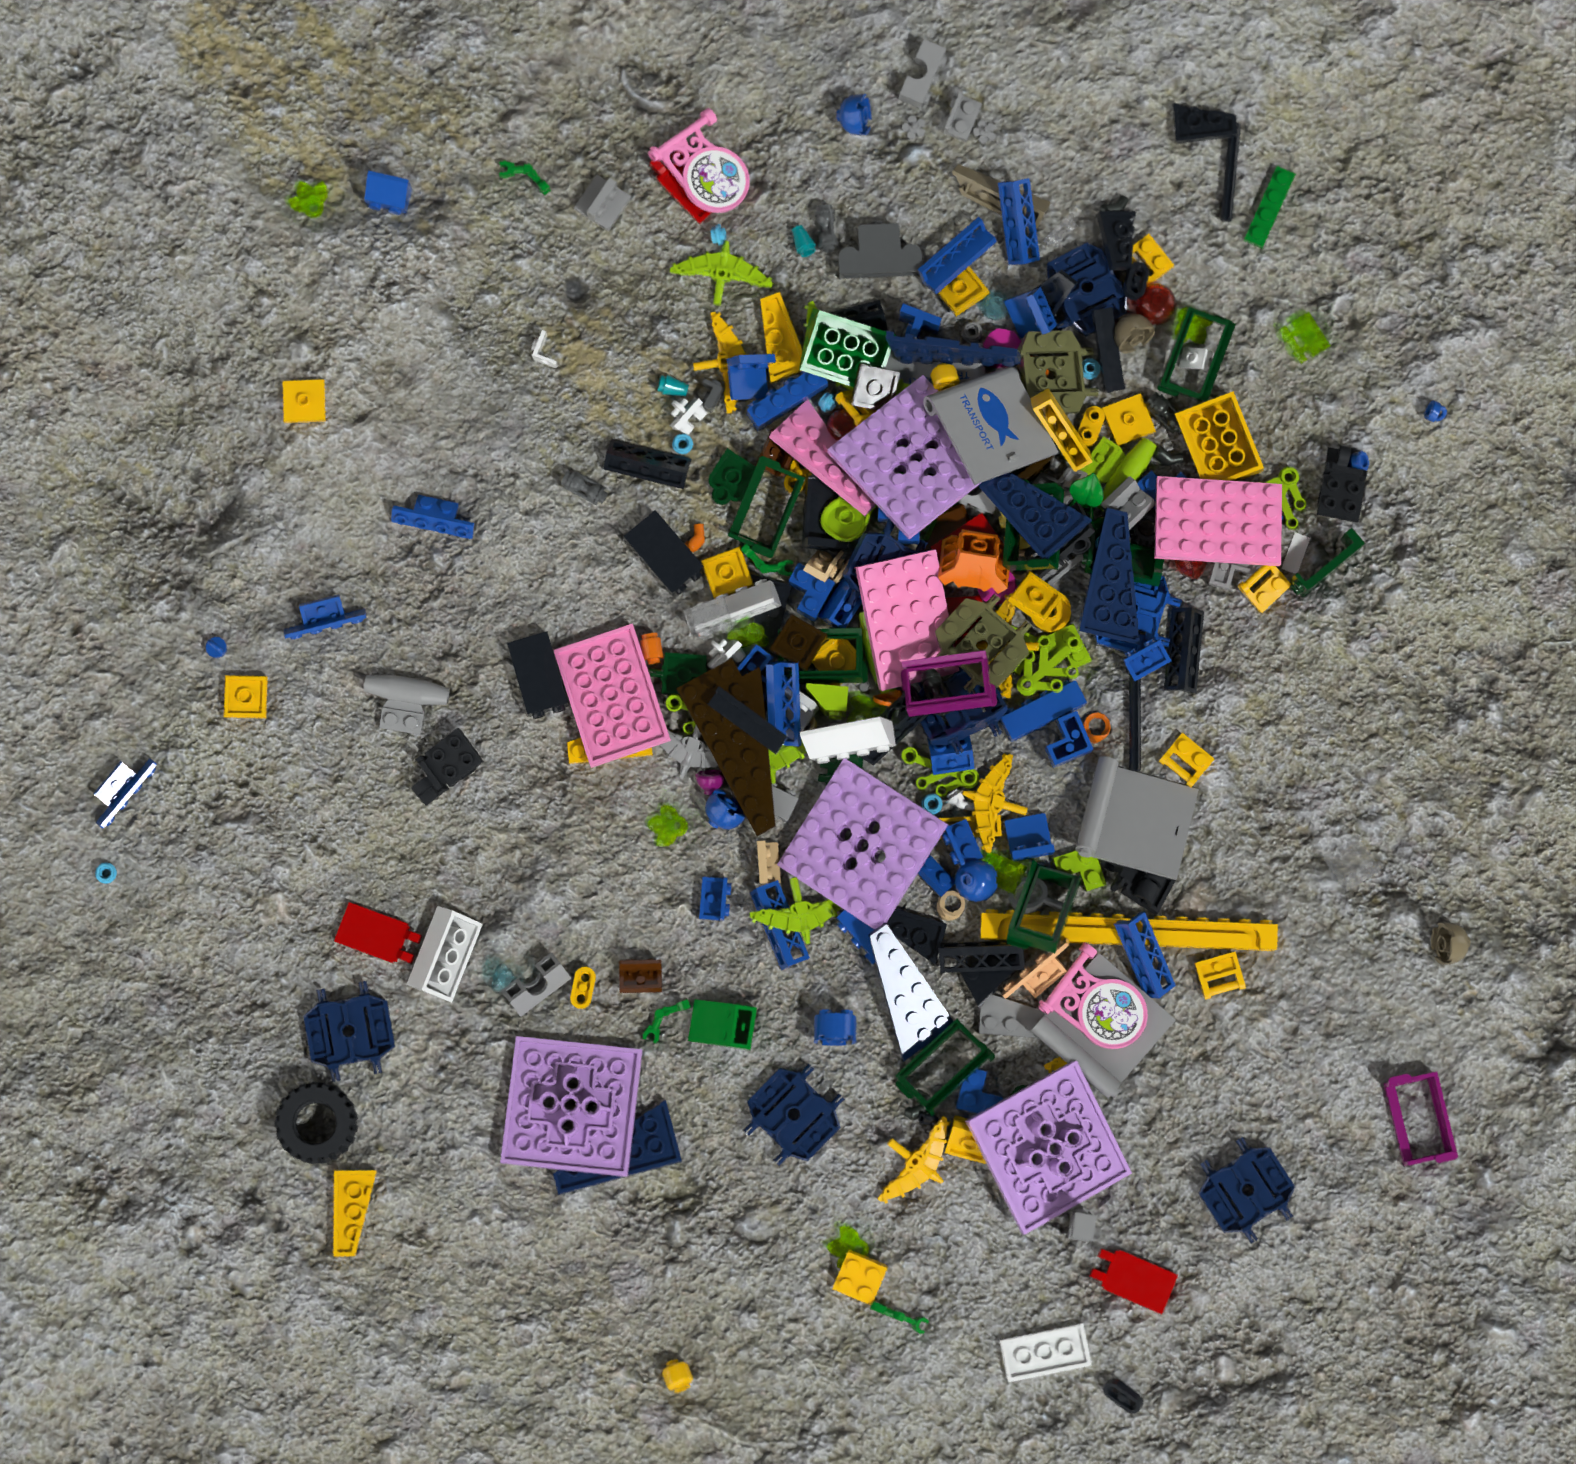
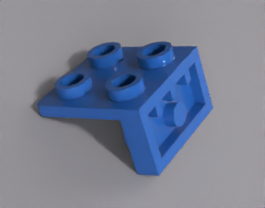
[1004,287,1057,338]
[727,354,776,400]
[927,726,975,775]
[1004,813,1055,862]
[941,819,983,867]

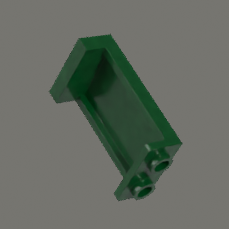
[1289,528,1365,598]
[1082,529,1164,587]

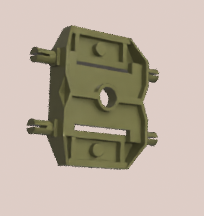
[1018,330,1098,414]
[935,594,1032,693]

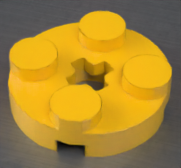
[1030,595,1071,633]

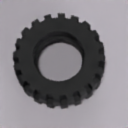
[274,1082,358,1164]

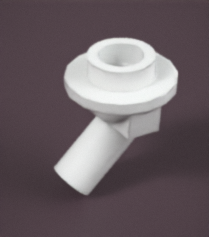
[945,789,974,811]

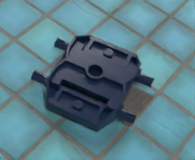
[1046,243,1127,336]
[842,520,928,607]
[918,666,1008,755]
[303,981,396,1082]
[743,1063,845,1166]
[1198,1137,1295,1244]

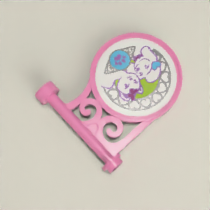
[648,108,750,213]
[1038,942,1148,1049]

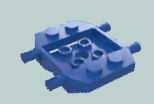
[1079,576,1182,653]

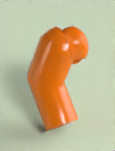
[684,524,705,552]

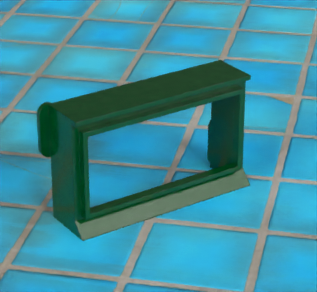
[1157,306,1236,403]
[727,456,806,558]
[1003,480,1064,572]
[776,628,868,684]
[1006,859,1082,954]
[895,1019,995,1116]

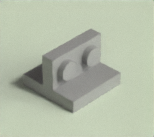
[574,174,631,232]
[1100,476,1156,530]

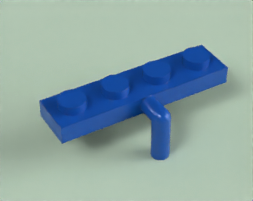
[918,854,955,897]

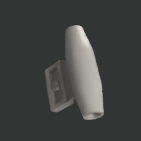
[364,675,450,735]

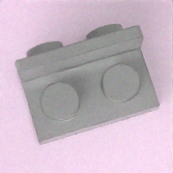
[942,92,982,142]

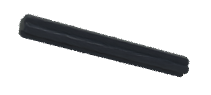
[1220,122,1241,222]
[1129,673,1141,772]

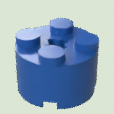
[814,1009,856,1046]

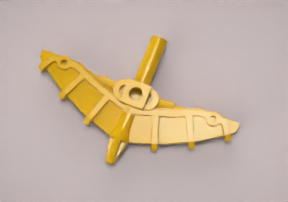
[693,312,751,414]
[976,593,1039,698]
[962,753,1028,854]
[877,1116,950,1204]

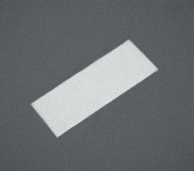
[1281,532,1310,574]

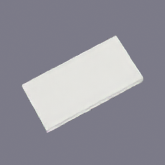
[999,1323,1092,1382]

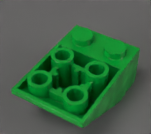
[688,999,757,1051]

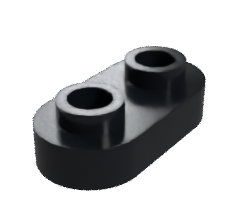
[1123,262,1149,301]
[1103,1378,1144,1414]

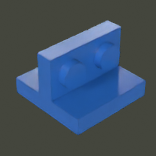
[899,304,942,338]

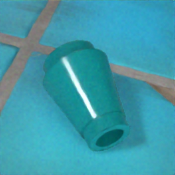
[792,225,816,257]
[657,375,689,397]

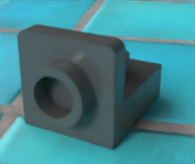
[702,378,723,414]

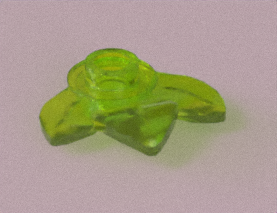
[288,181,328,218]
[1174,307,1213,344]
[727,623,768,649]
[846,695,886,723]
[647,805,688,847]
[827,1226,869,1268]

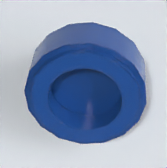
[1424,400,1447,422]
[1348,451,1369,470]
[206,637,227,659]

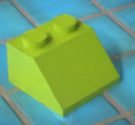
[806,683,848,720]

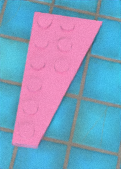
[769,399,876,516]

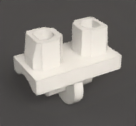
[669,398,707,435]
[707,639,746,669]

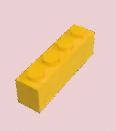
[1030,388,1093,472]

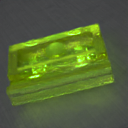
[984,852,1027,895]

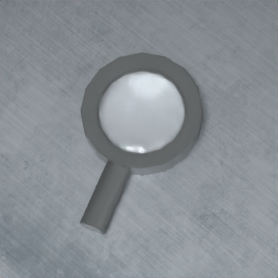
[1008,877,1064,913]

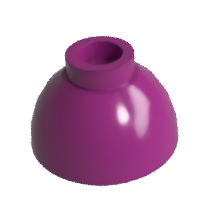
[695,770,725,795]

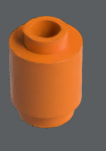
[640,633,664,665]

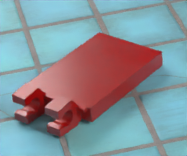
[649,151,712,225]
[334,902,422,964]
[1089,1249,1178,1315]

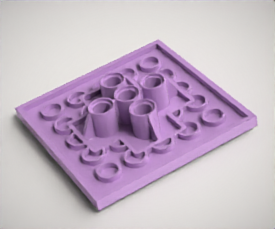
[827,375,981,539]
[777,758,948,929]
[500,1036,643,1177]
[966,1060,1132,1235]

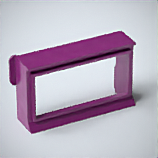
[901,650,997,717]
[1384,1071,1458,1167]

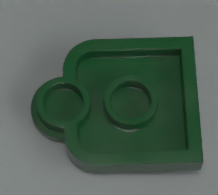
[708,448,756,505]

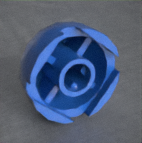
[836,94,872,135]
[705,789,746,830]
[955,860,998,902]

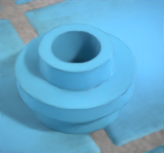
[711,224,727,245]
[1082,359,1100,380]
[819,392,837,413]
[672,433,693,454]
[921,794,942,815]
[95,863,117,884]

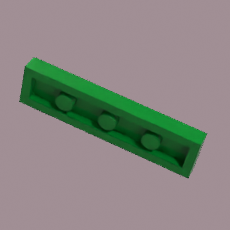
[1243,166,1296,249]

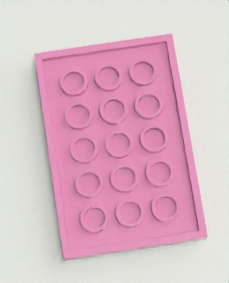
[1155,476,1282,566]
[855,549,959,691]
[553,623,671,768]

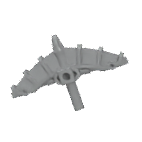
[657,725,718,778]

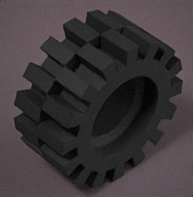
[1129,509,1156,547]

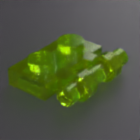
[1279,312,1331,364]

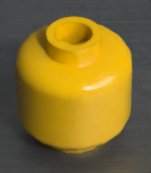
[930,363,960,391]
[662,1359,693,1393]

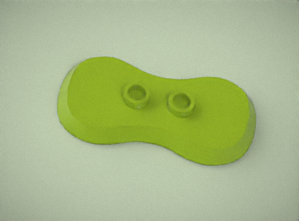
[821,496,877,542]

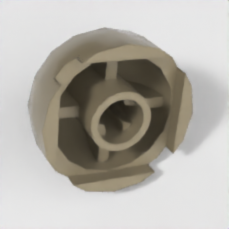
[1113,314,1155,354]
[1431,922,1471,965]

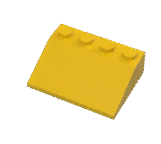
[1175,391,1264,481]

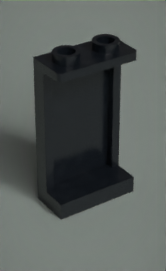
[802,472,848,552]
[623,510,704,596]
[507,631,569,719]

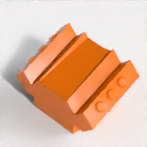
[938,529,1009,594]

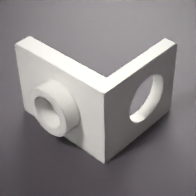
[531,330,557,368]
[1179,347,1214,373]

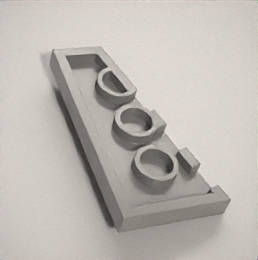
[979,994,1045,1038]

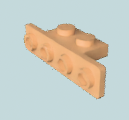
[1002,938,1069,999]

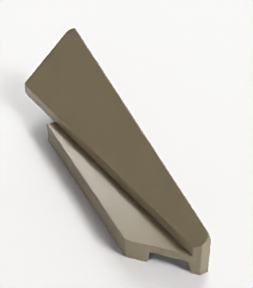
[952,164,1051,229]

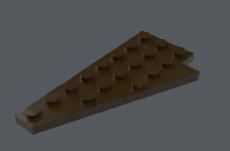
[676,658,776,837]

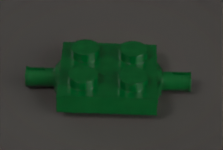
[649,652,707,695]

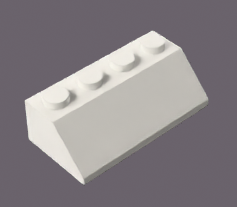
[692,579,782,635]
[800,717,896,764]
[406,906,483,1003]

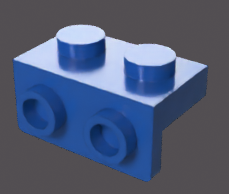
[1122,638,1171,681]
[699,877,732,921]

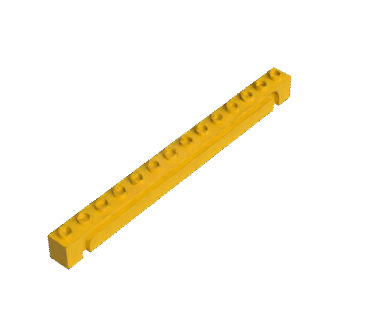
[980,909,1278,951]

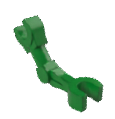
[499,161,551,196]
[741,544,793,576]
[643,999,691,1044]
[870,1301,929,1334]

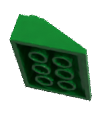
[799,308,896,387]

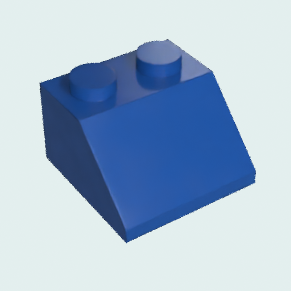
[364,170,412,215]

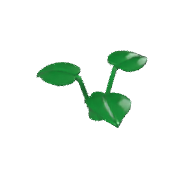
[1068,472,1104,537]

